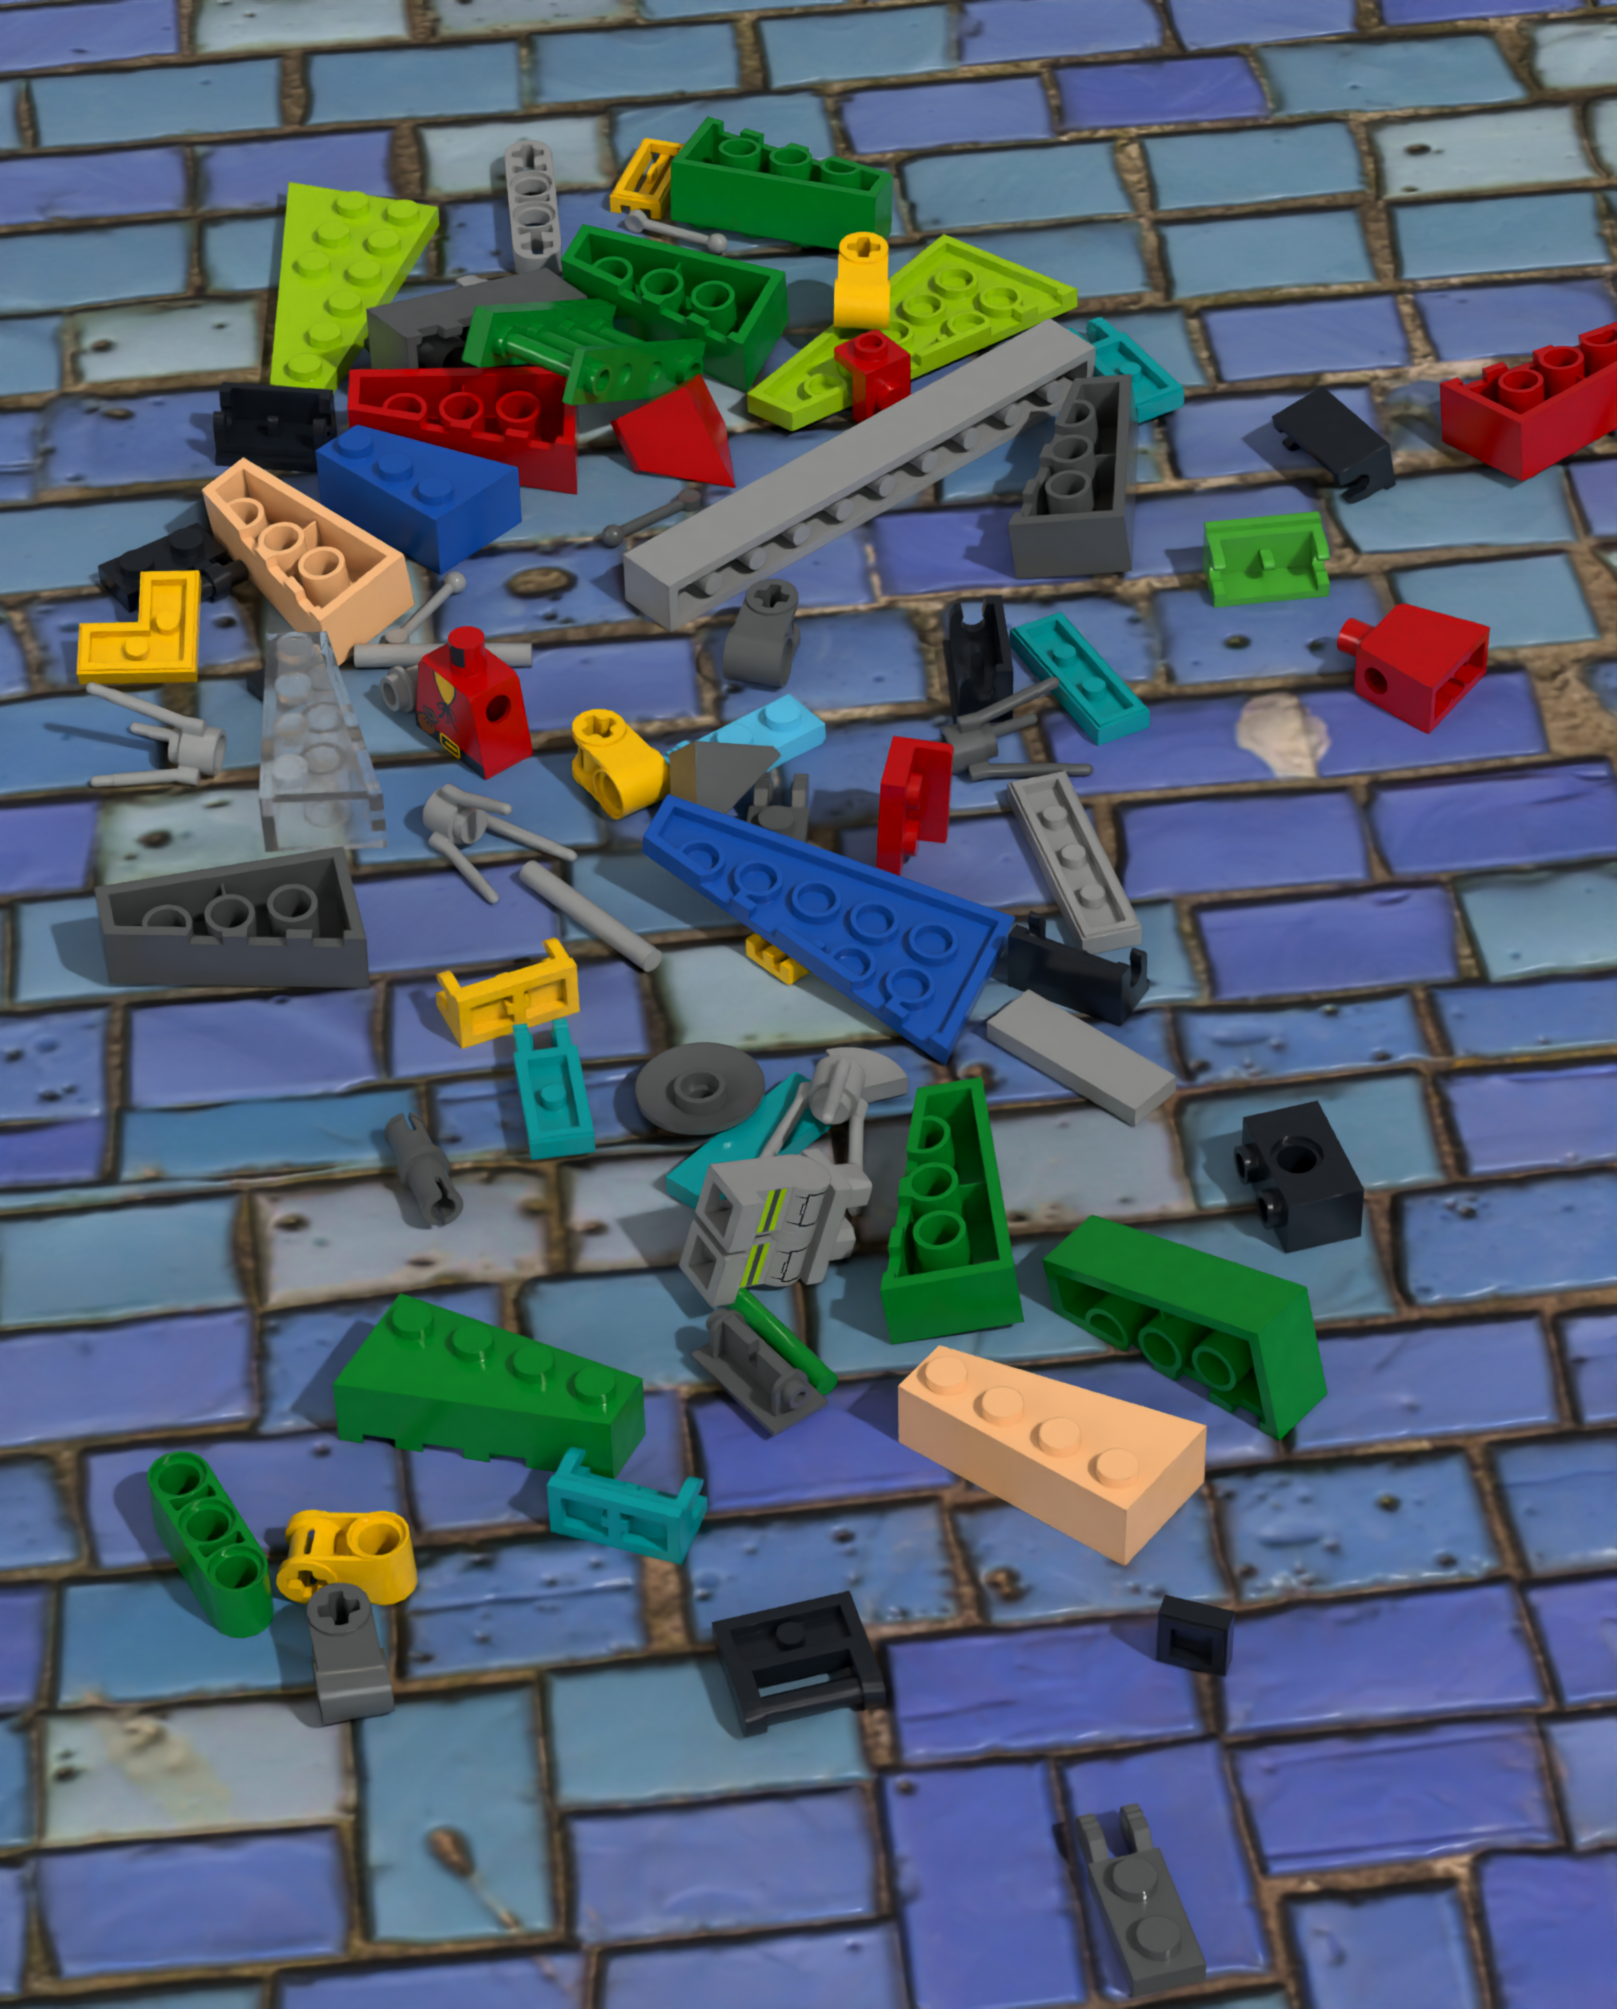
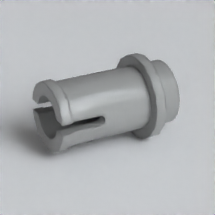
[380,664,418,713]

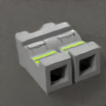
[679,1147,873,1308]

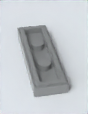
[987,989,1176,1126]

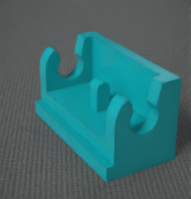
[547,1446,708,1565]

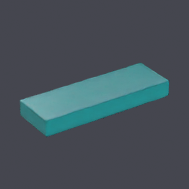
[1010,612,1150,746]
[666,1071,833,1210]

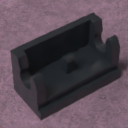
[213,382,338,473]
[1272,386,1396,504]
[943,595,1014,724]
[1008,911,1150,1027]

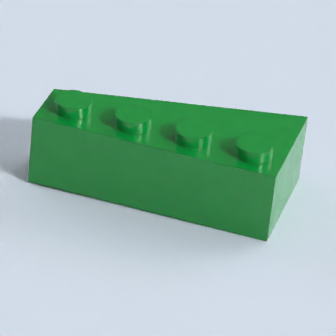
[671,116,893,250]
[561,224,789,393]
[880,1077,1024,1345]
[1042,1215,1328,1441]
[332,1293,646,1479]

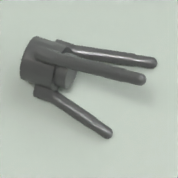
[939,676,1093,782]

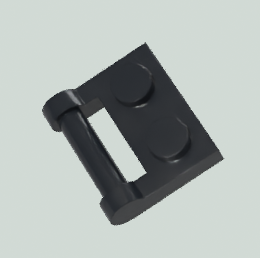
[712,1591,886,1738]

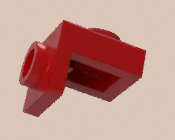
[834,329,911,423]

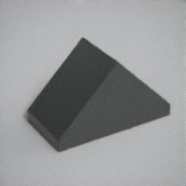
[669,741,781,814]

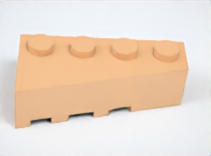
[202,458,415,671]
[898,1345,1207,1567]

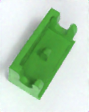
[1202,511,1330,608]

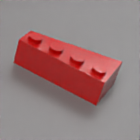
[1440,322,1617,482]
[347,367,579,495]

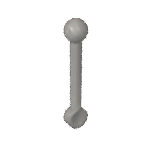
[624,209,728,254]
[385,571,466,644]

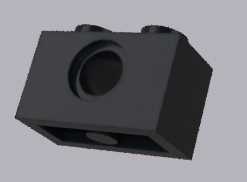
[1234,1101,1364,1254]

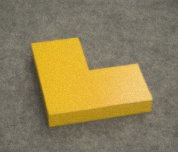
[77,570,202,685]

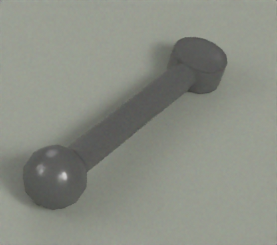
[602,489,701,547]

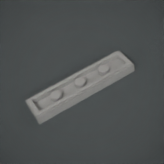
[1007,771,1142,954]

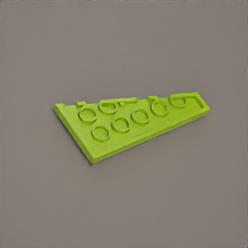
[270,182,440,395]
[747,234,1078,431]

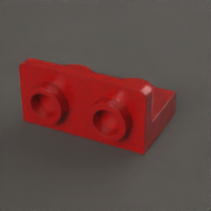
[876,736,954,876]

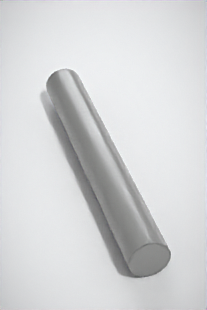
[354,643,533,668]
[519,860,662,972]

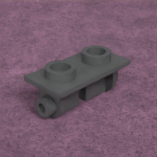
[690,1308,828,1437]

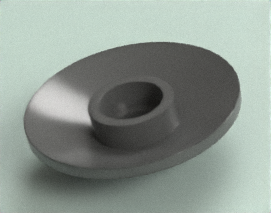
[635,1042,765,1135]

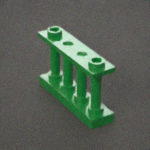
[462,298,707,405]

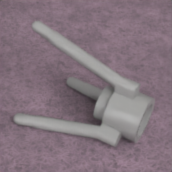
[86,682,227,788]
[423,783,577,904]
[759,1055,869,1216]

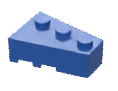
[315,425,522,576]

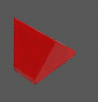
[610,373,736,488]

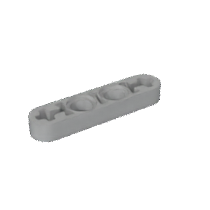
[504,140,562,275]

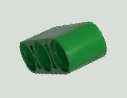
[147,1451,275,1638]

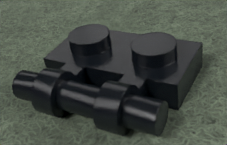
[98,523,249,614]

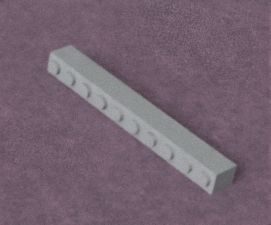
[623,318,1096,632]

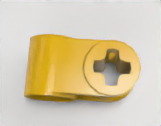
[834,232,891,329]
[572,709,670,820]
[276,1509,418,1606]

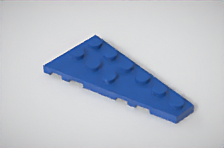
[642,794,1015,1066]

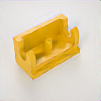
[435,937,580,1049]

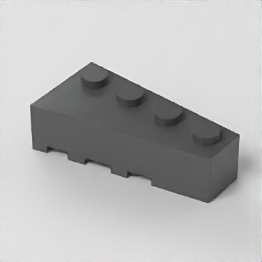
[366,268,588,369]
[1008,374,1139,579]
[94,846,370,988]

